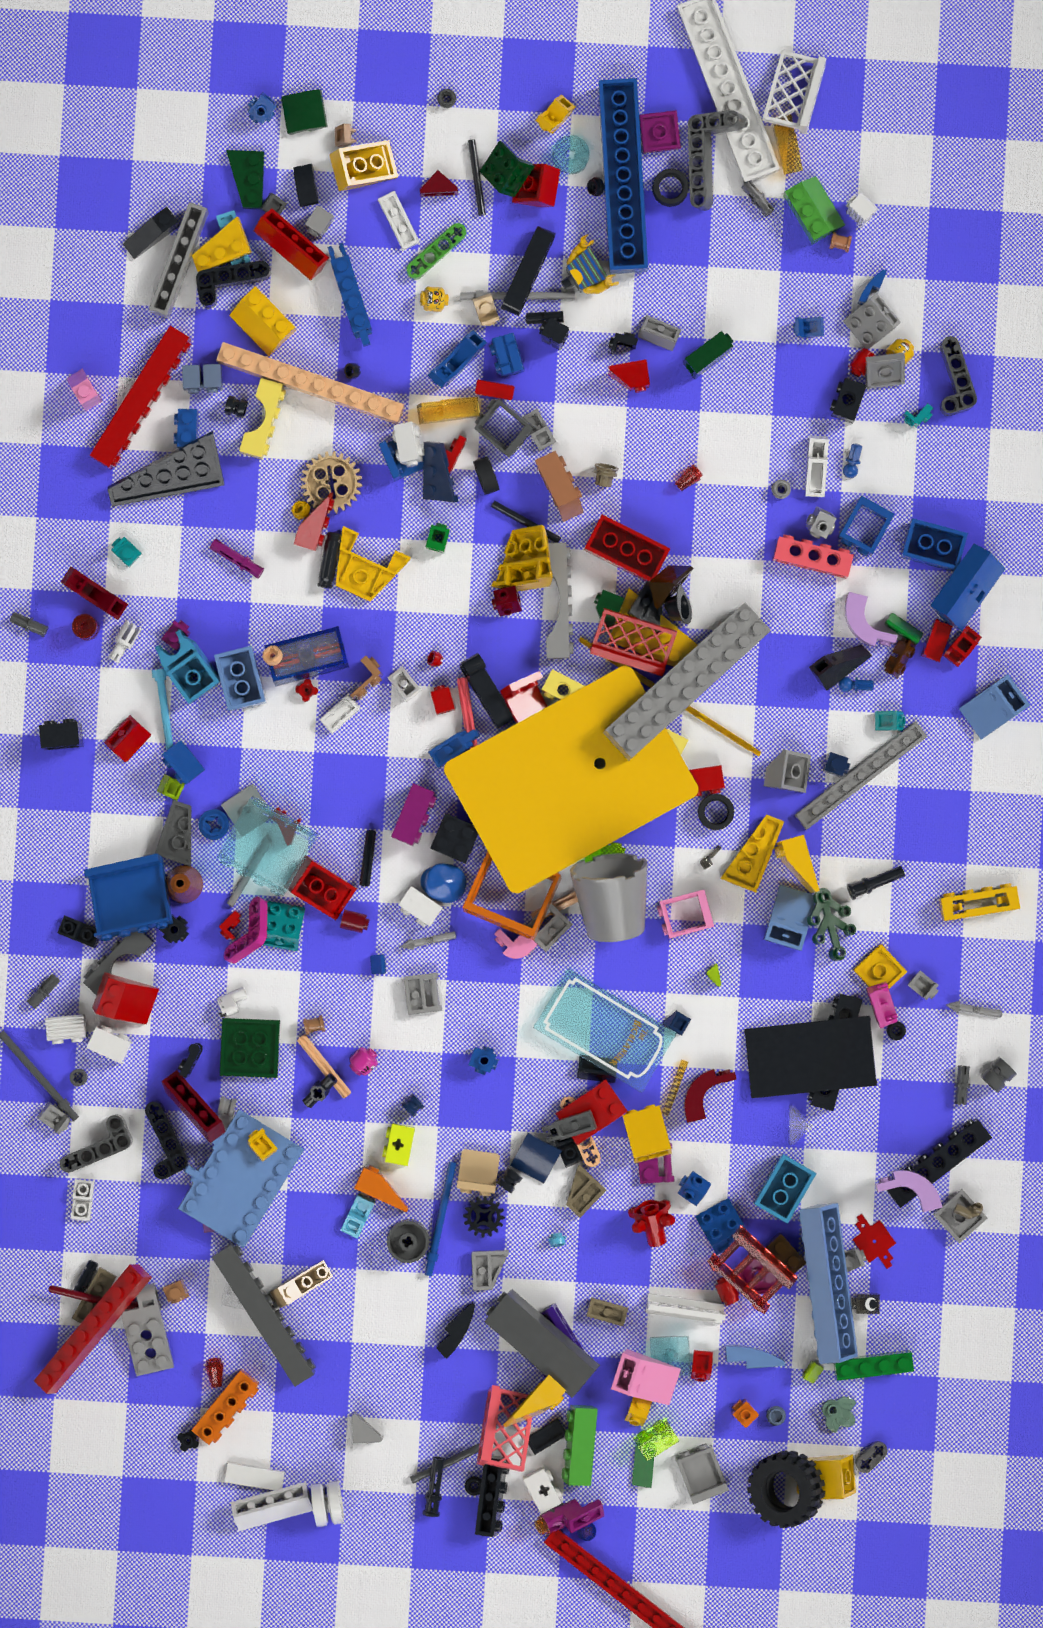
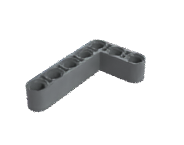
[688,110,746,211]

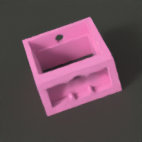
[657,890,714,938]

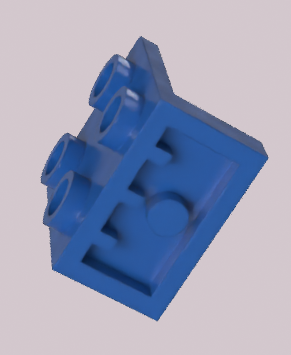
[379,440,423,482]
[695,1198,750,1255]

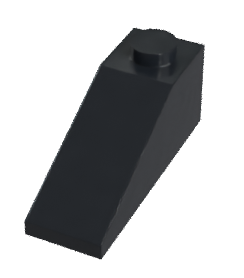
[123,207,180,260]

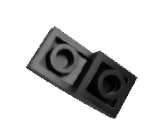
[293,163,319,207]
[57,915,99,948]
[550,1128,584,1168]

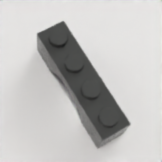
[83,931,154,995]

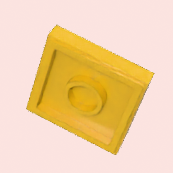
[853,944,907,989]

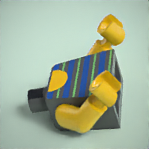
[560,234,619,294]

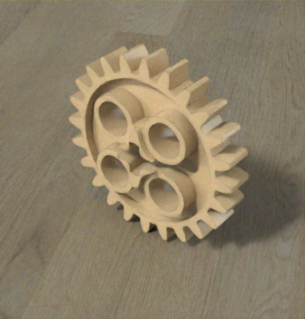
[300,451,363,514]

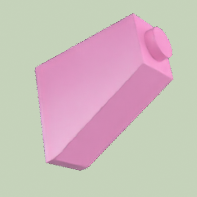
[66,368,103,411]

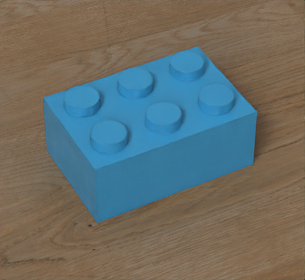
[753,1153,817,1224]

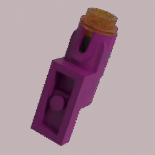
[534,1499,604,1535]

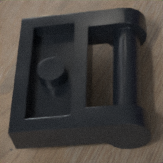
[178,1043,203,1078]

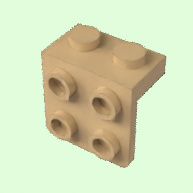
[457,1149,500,1196]

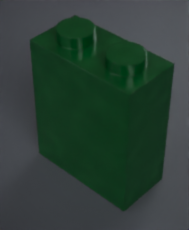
[683,331,733,379]

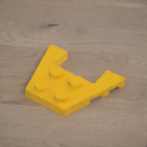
[335,526,411,602]

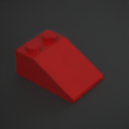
[284,855,357,920]
[92,972,159,1025]
[555,1080,627,1145]

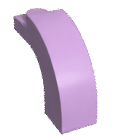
[845,592,897,647]
[875,1170,942,1212]

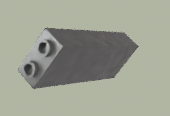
[484,1289,600,1398]

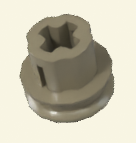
[593,463,619,487]

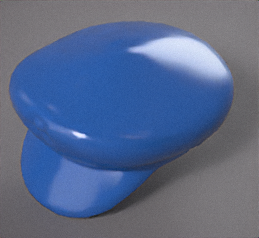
[421,863,467,903]

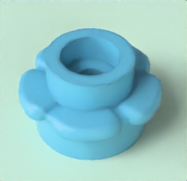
[548,1233,567,1247]

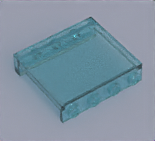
[217,796,319,896]

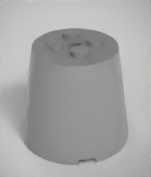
[570,853,648,942]

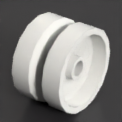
[311,1481,344,1527]

